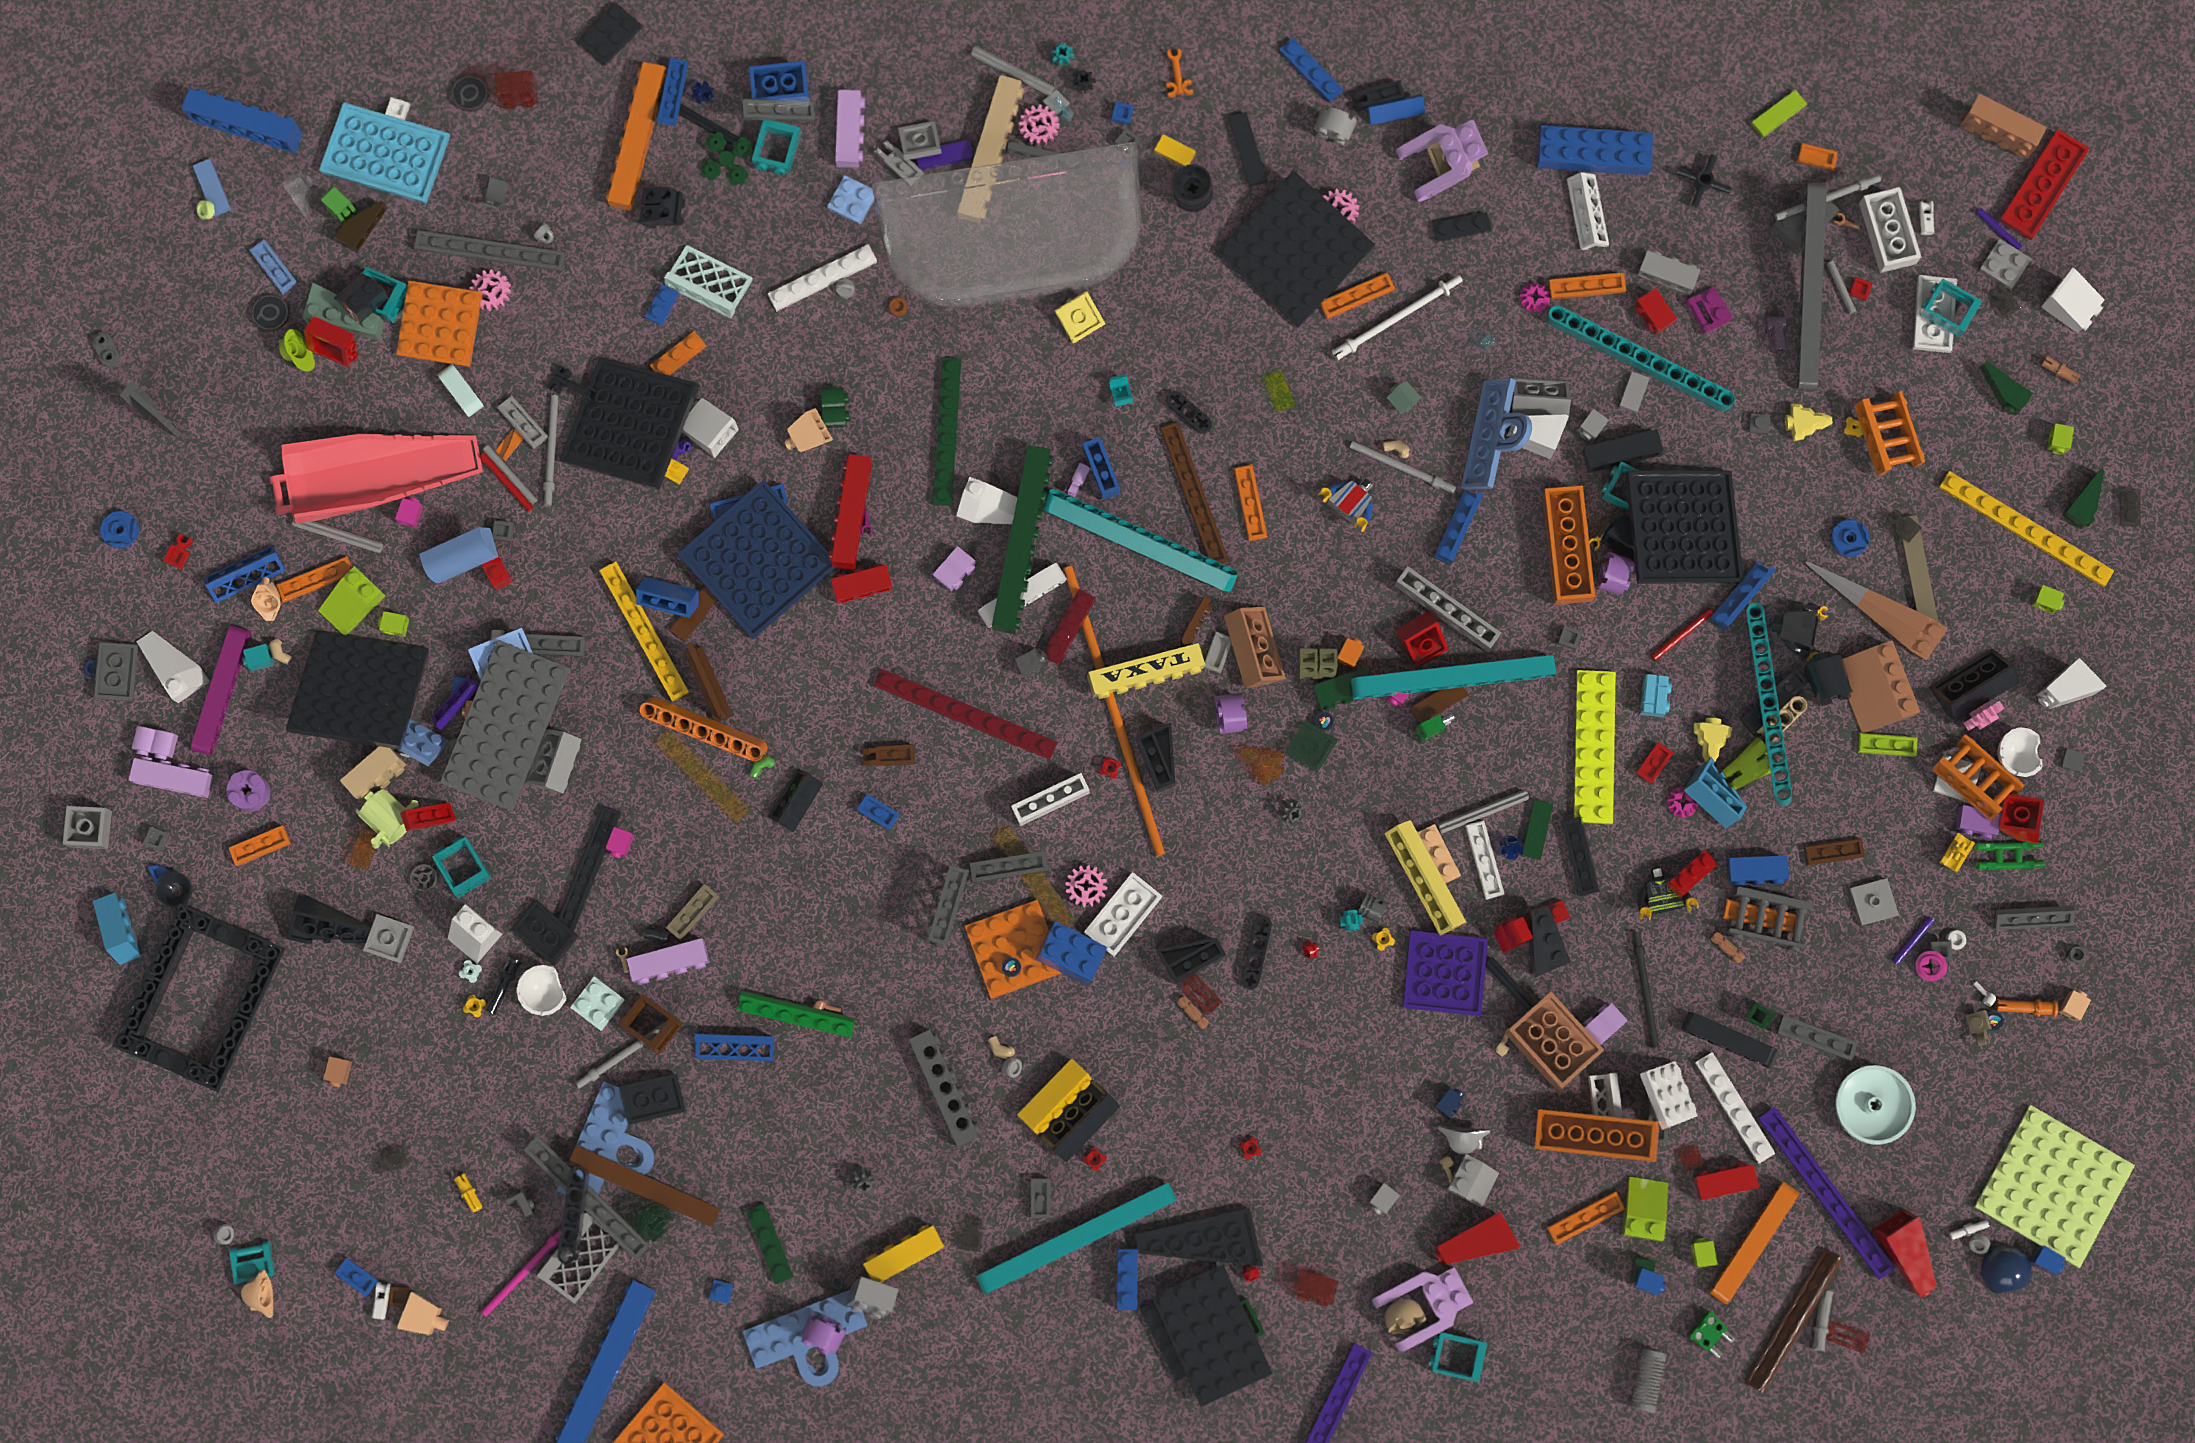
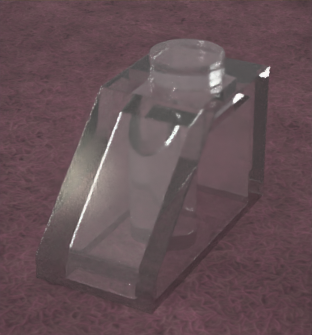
[282,171,314,218]

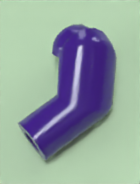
[672,440,691,461]

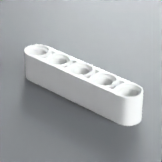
[978,563,1067,628]

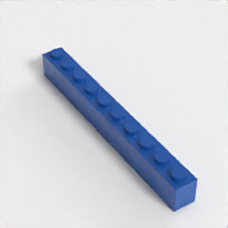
[555,1280,657,1443]

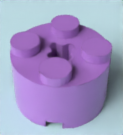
[1597,552,1635,595]
[1214,693,1247,734]
[227,770,271,812]
[801,1313,847,1355]

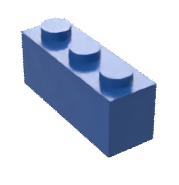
[1082,437,1120,501]
[636,577,699,618]
[1726,855,1789,887]
[1117,1249,1138,1310]

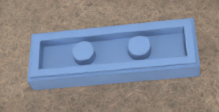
[193,159,231,217]
[249,239,298,294]

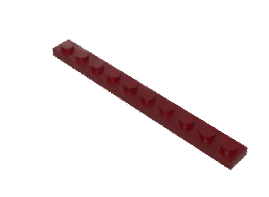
[874,669,1058,760]

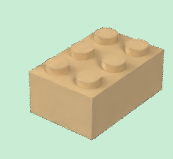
[340,746,407,803]

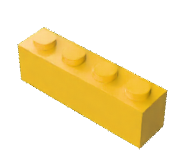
[1017,1059,1092,1135]
[863,1224,945,1283]

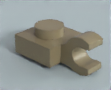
[1965,1010,1992,1046]

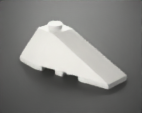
[956,477,1018,525]
[136,631,210,703]

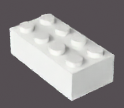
[1859,187,1921,273]

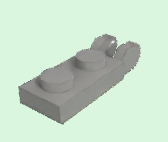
[874,140,924,187]

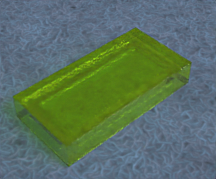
[1264,371,1295,413]

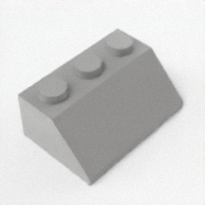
[1511,377,1571,416]
[524,729,581,794]

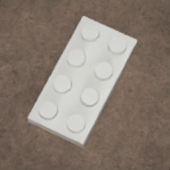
[1913,275,1957,353]
[1084,872,1163,957]

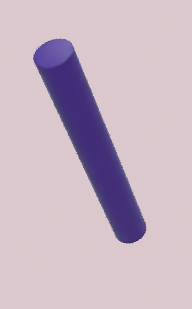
[1976,208,2022,250]
[1892,916,1934,965]

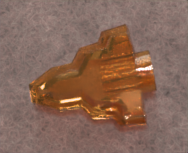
[1239,747,1285,787]

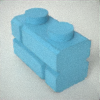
[1640,674,1672,717]

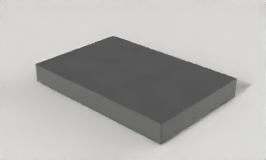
[93,642,139,702]

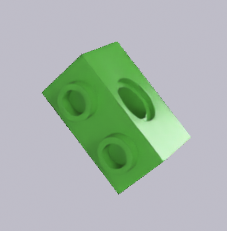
[321,187,358,224]

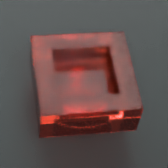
[1678,1146,1705,1172]

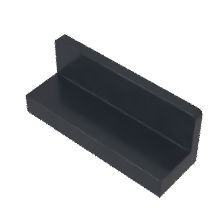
[768,768,823,832]

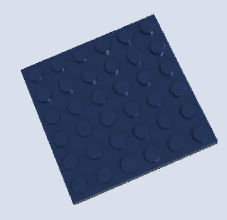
[677,480,836,640]

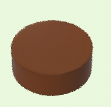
[889,297,908,317]

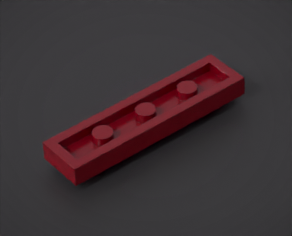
[1044,589,1096,665]

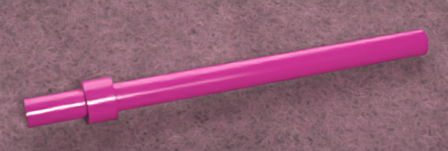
[480,1229,570,1317]

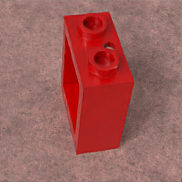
[304,316,358,367]

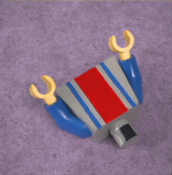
[1317,478,1373,532]

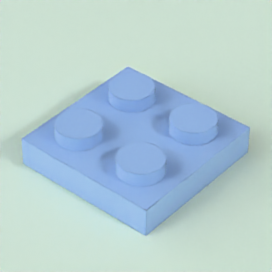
[827,175,878,225]

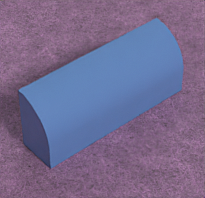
[419,527,498,584]

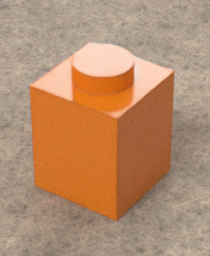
[1337,638,1365,670]

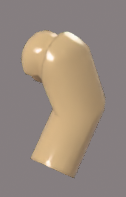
[988,1036,1015,1059]

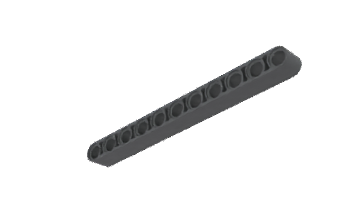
[1796,183,1827,390]

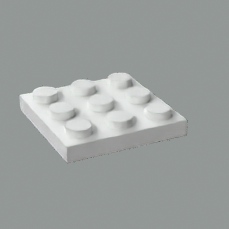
[1640,1061,1697,1130]

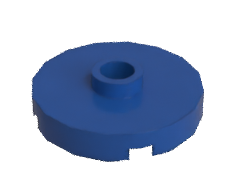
[100,510,139,549]
[1831,519,1870,557]

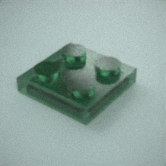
[1285,720,1338,773]

